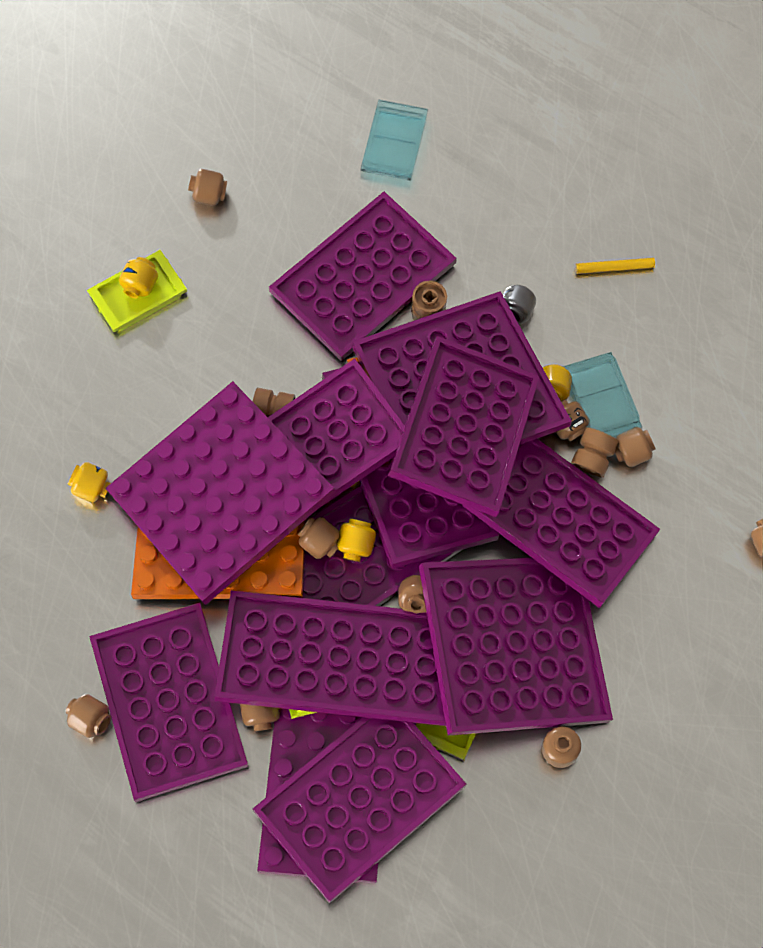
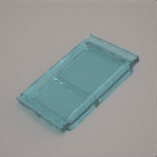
[361,99,428,181]
[562,352,642,437]

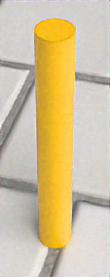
[575,257,655,274]

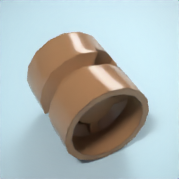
[411,281,447,320]
[252,387,296,417]
[571,428,619,477]

